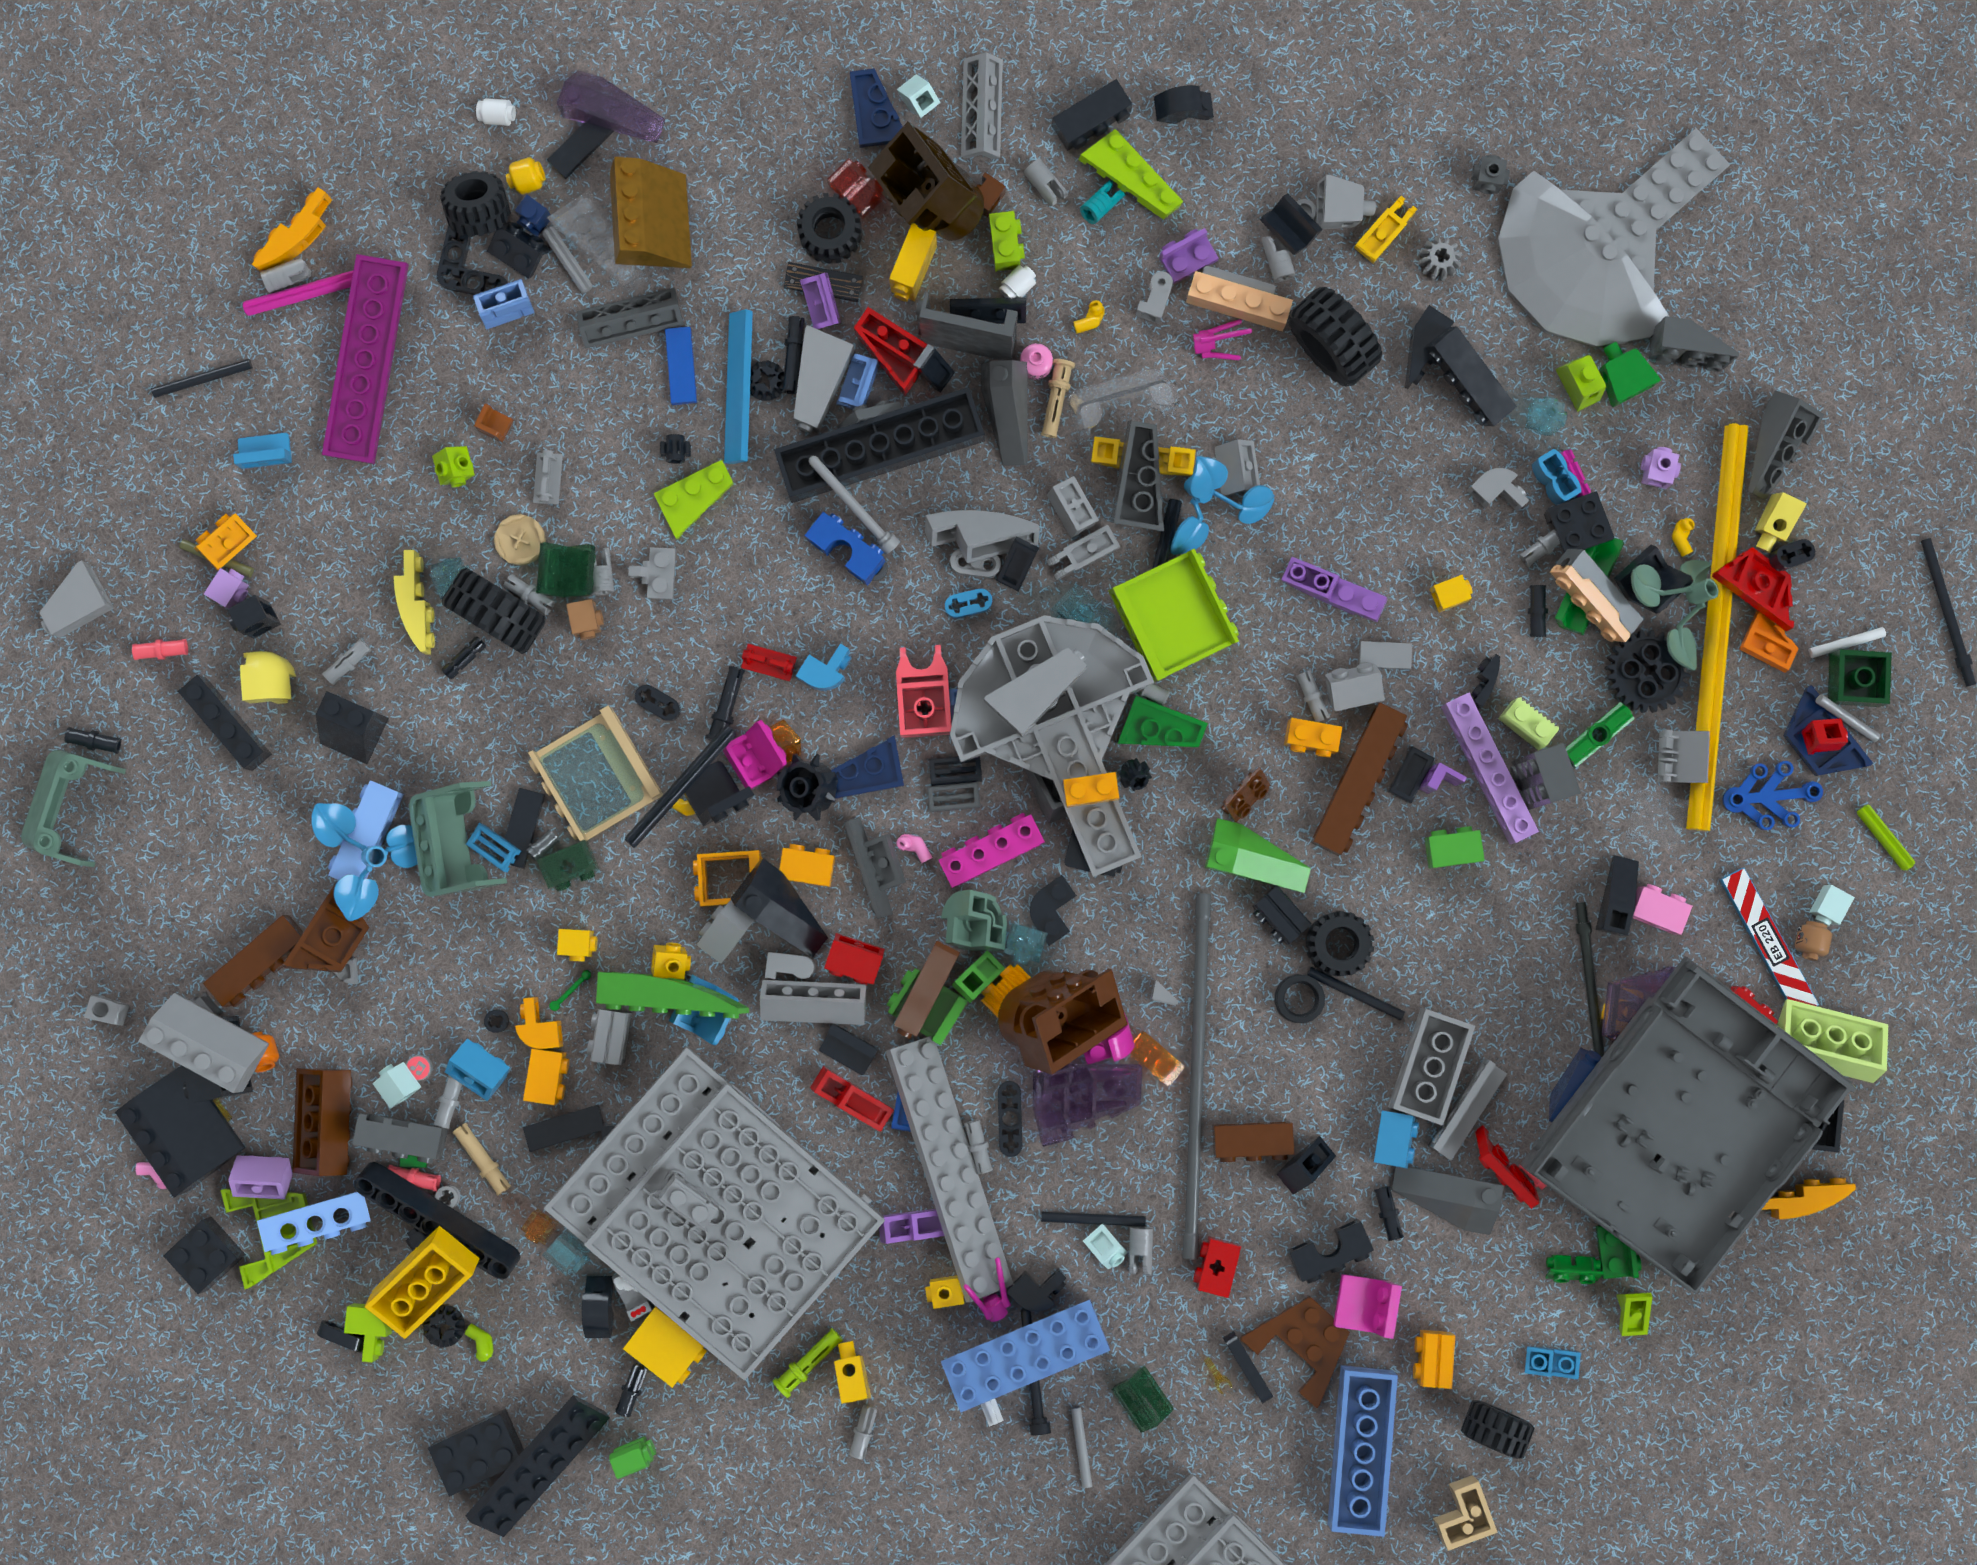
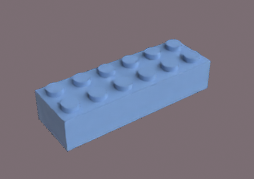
[1327,1365,1398,1537]

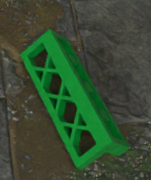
[1555,538,1624,635]

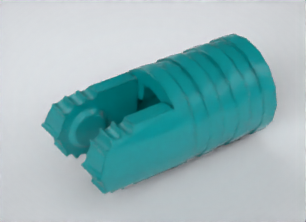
[1080,180,1125,224]

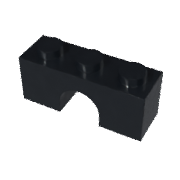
[1287,1219,1374,1284]

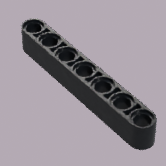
[353,1162,521,1280]

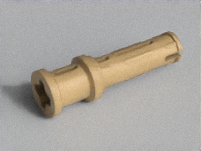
[1041,359,1075,438]

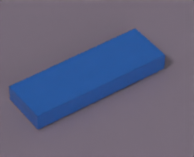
[665,327,697,405]

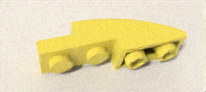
[394,550,435,655]

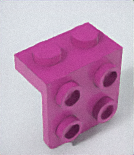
[723,720,787,790]

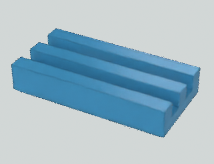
[466,823,521,873]

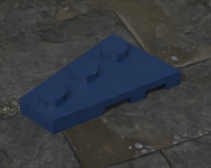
[850,68,903,148]
[831,735,904,799]

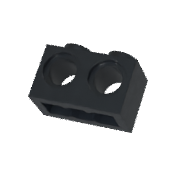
[227,595,281,639]

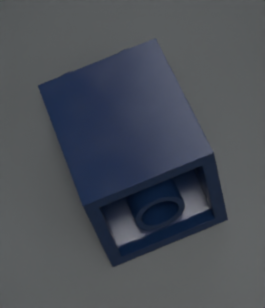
[1549,1047,1602,1122]

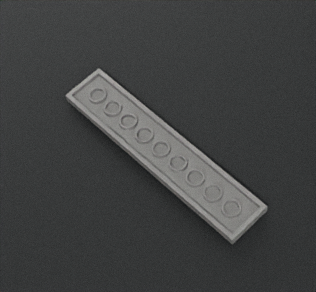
[885,1036,1014,1303]

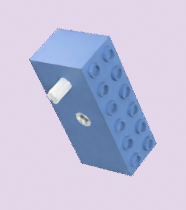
[941,1299,1110,1427]

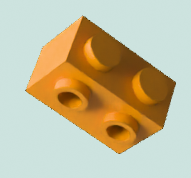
[1284,718,1342,758]

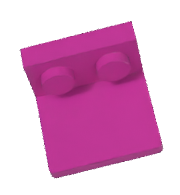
[1333,1274,1402,1339]

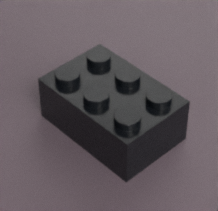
[428,1409,524,1497]

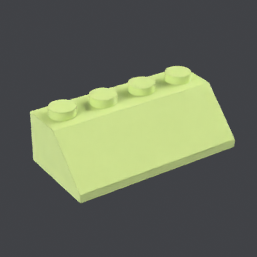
[1777,999,1888,1083]

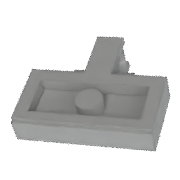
[628,547,677,600]

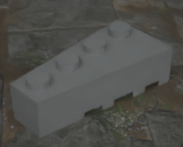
[1110,420,1164,531]

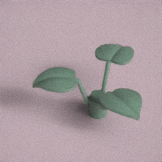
[1631,560,1719,671]

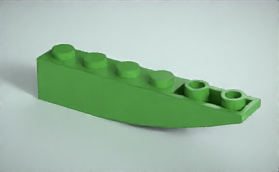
[596,972,749,1018]

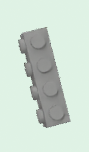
[760,980,866,1025]

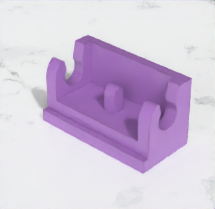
[800,273,841,329]

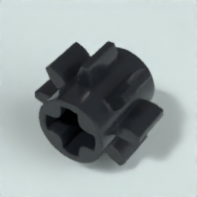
[660,434,691,464]
[1118,758,1152,791]

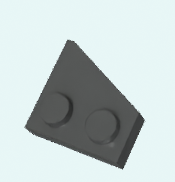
[837,400,902,429]

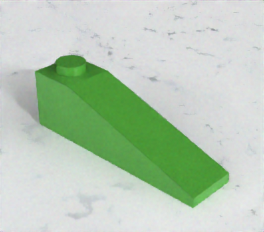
[1205,818,1311,893]

